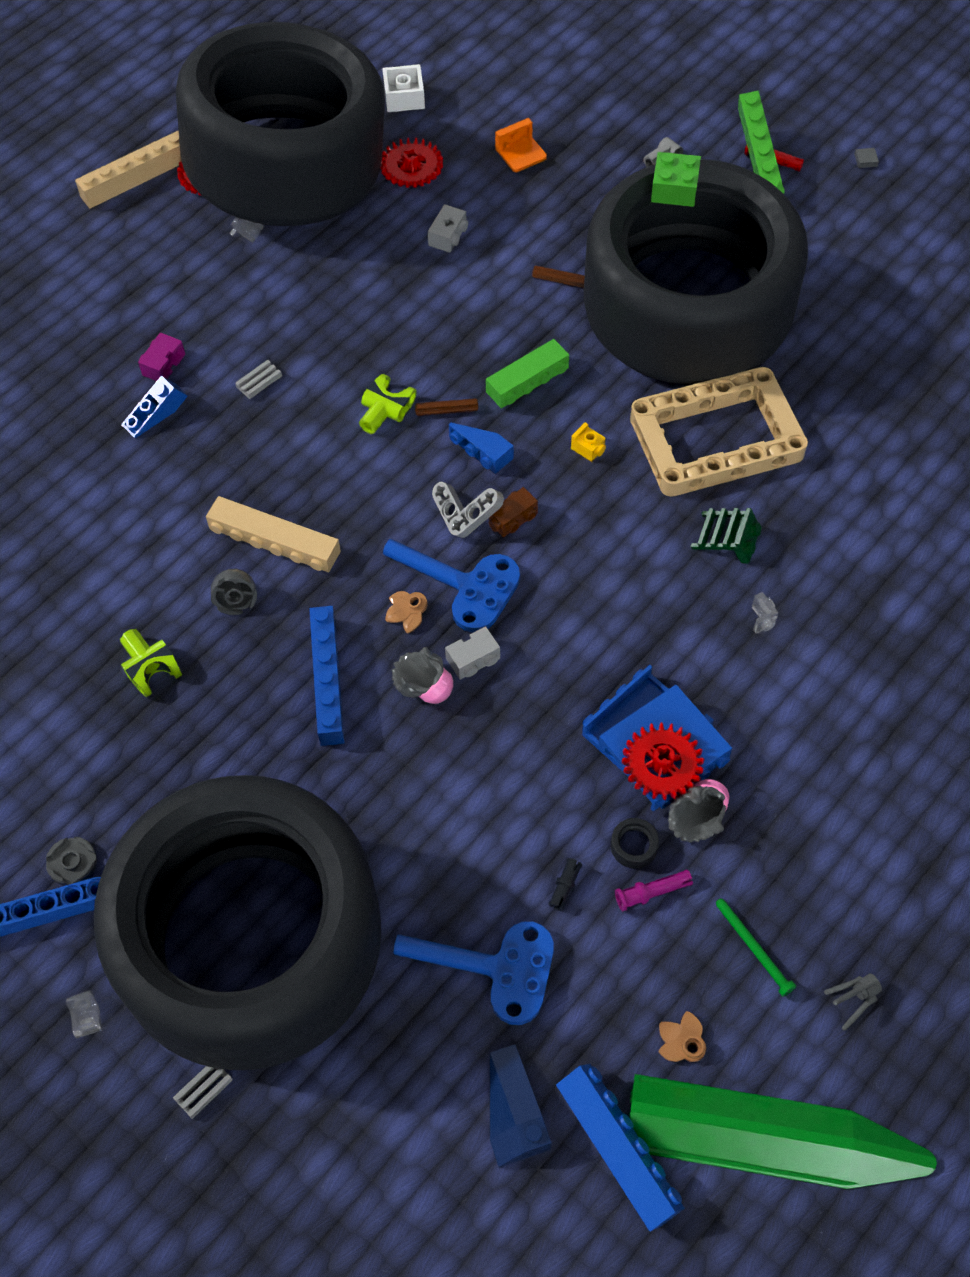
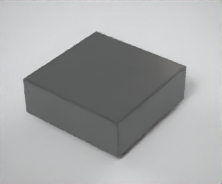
[854,148,879,168]

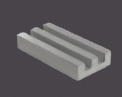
[235,360,282,399]
[173,1066,233,1119]

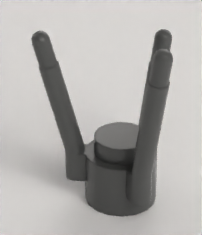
[824,973,882,1031]

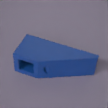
[122,376,188,438]
[449,423,514,474]

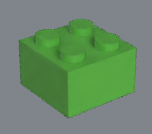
[651,152,701,207]

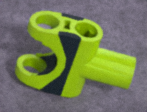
[359,374,417,434]
[120,629,182,697]

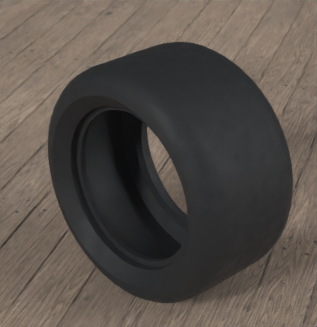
[176,22,385,226]
[584,159,808,384]
[94,775,381,1070]

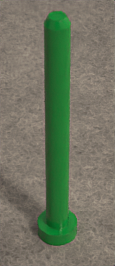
[716,898,797,997]

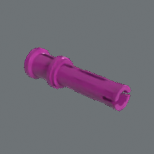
[615,869,693,912]

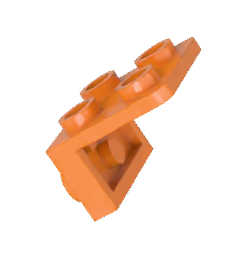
[495,118,547,172]

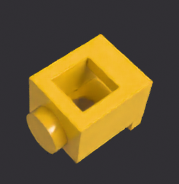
[571,422,606,462]

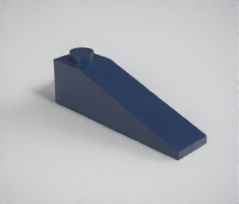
[490,1044,551,1168]

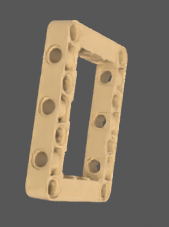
[630,367,808,497]

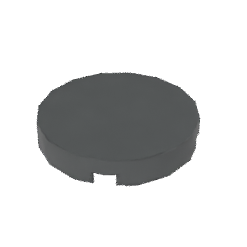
[46,837,97,886]

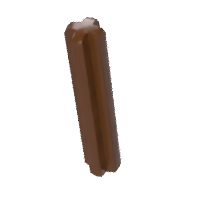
[532,265,585,288]
[415,399,479,416]

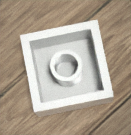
[383,65,425,112]

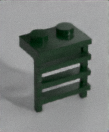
[691,508,761,563]

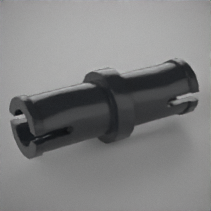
[548,858,582,911]

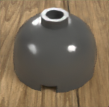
[211,568,257,615]

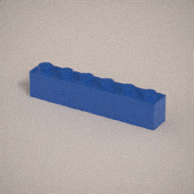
[309,606,345,746]
[556,1064,685,1232]

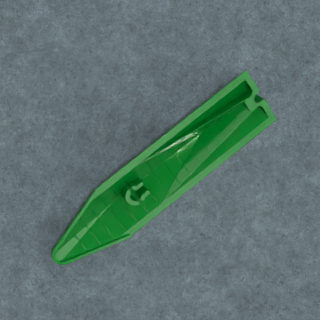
[629,1074,937,1190]

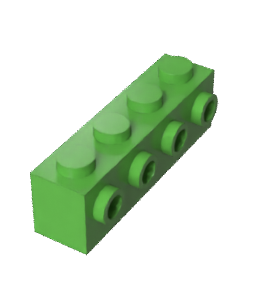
[486,339,569,408]

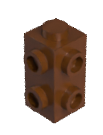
[488,487,538,537]

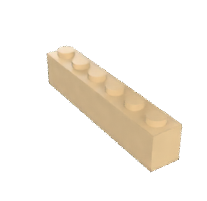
[75,131,182,209]
[206,496,341,573]

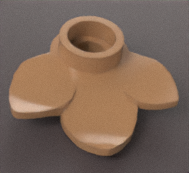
[385,591,428,634]
[659,1011,706,1062]

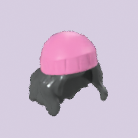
[392,647,454,704]
[668,779,730,843]

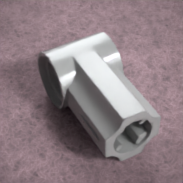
[644,137,683,167]

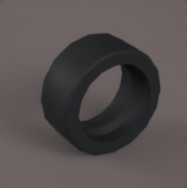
[611,818,659,869]

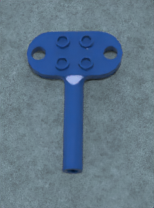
[383,539,520,633]
[393,922,554,1025]

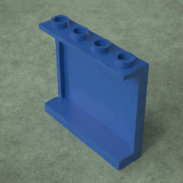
[582,665,714,783]
[598,685,732,811]

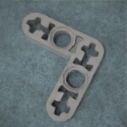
[432,482,504,538]

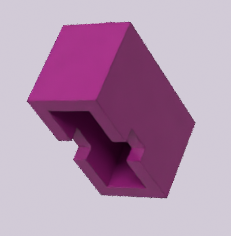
[138,333,185,381]

